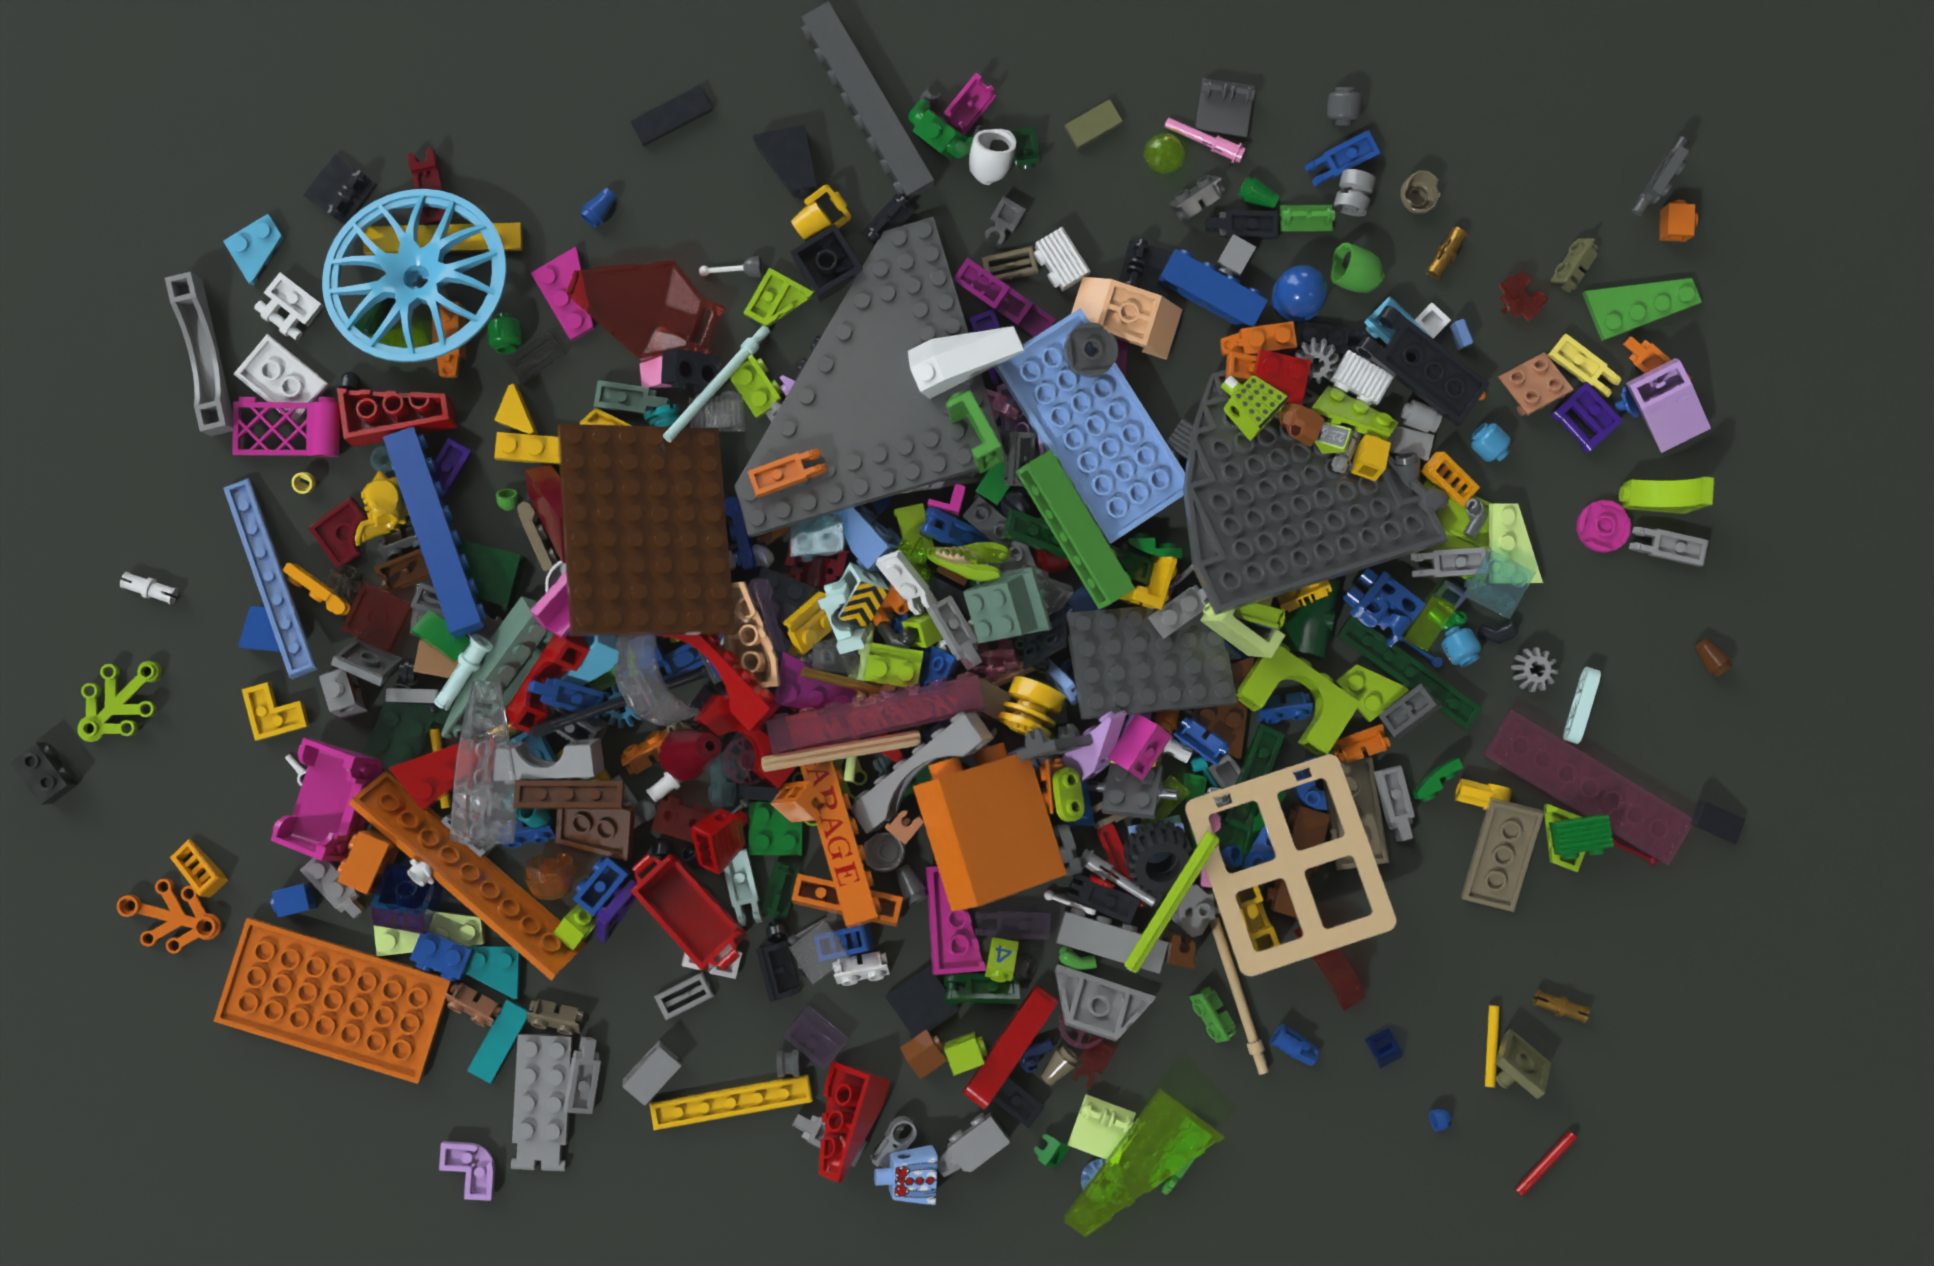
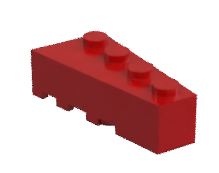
[337,388,457,447]

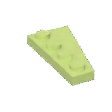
[372,902,485,956]

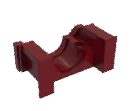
[783,538,851,588]

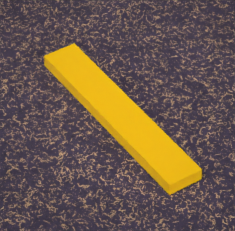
[363,223,523,255]
[650,1074,813,1130]

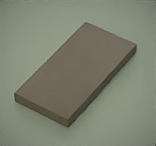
[1321,757,1389,870]
[1461,797,1544,912]

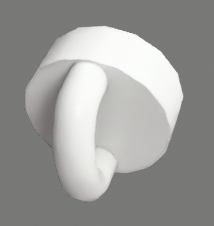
[745,544,774,568]

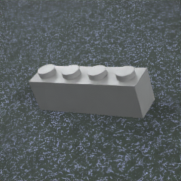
[1055,907,1169,974]

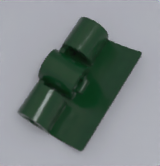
[1278,578,1340,659]

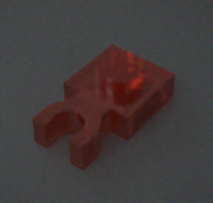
[1072,1037,1115,1089]

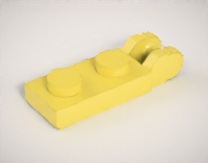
[1547,333,1622,398]

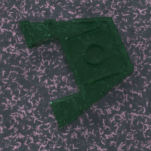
[364,702,453,782]

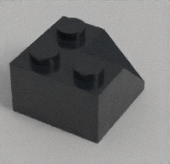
[790,224,863,302]

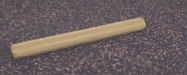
[761,730,921,772]

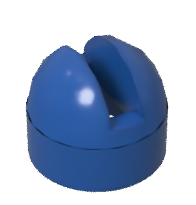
[1220,845,1242,867]
[1429,1109,1452,1132]

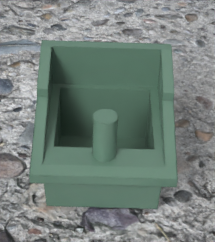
[963,567,1052,643]

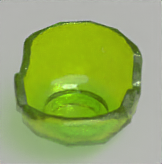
[1143,133,1185,174]

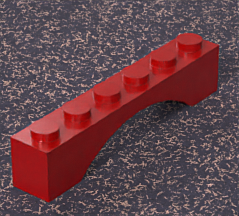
[657,635,780,731]

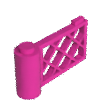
[232,397,340,457]

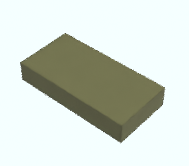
[1064,99,1123,150]

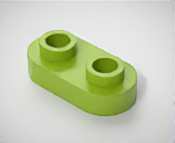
[1052,767,1085,822]

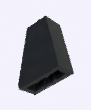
[753,125,818,199]

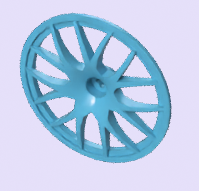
[322,189,507,362]

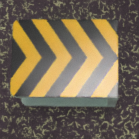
[838,563,889,627]

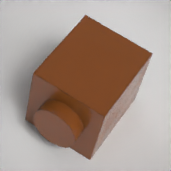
[900,1029,947,1079]

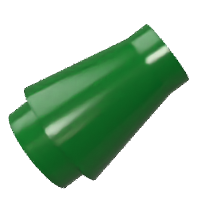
[1238,177,1279,209]

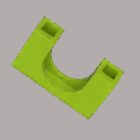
[1236,643,1360,757]

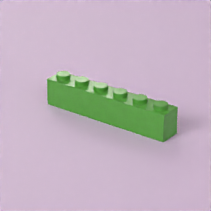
[1015,450,1135,609]

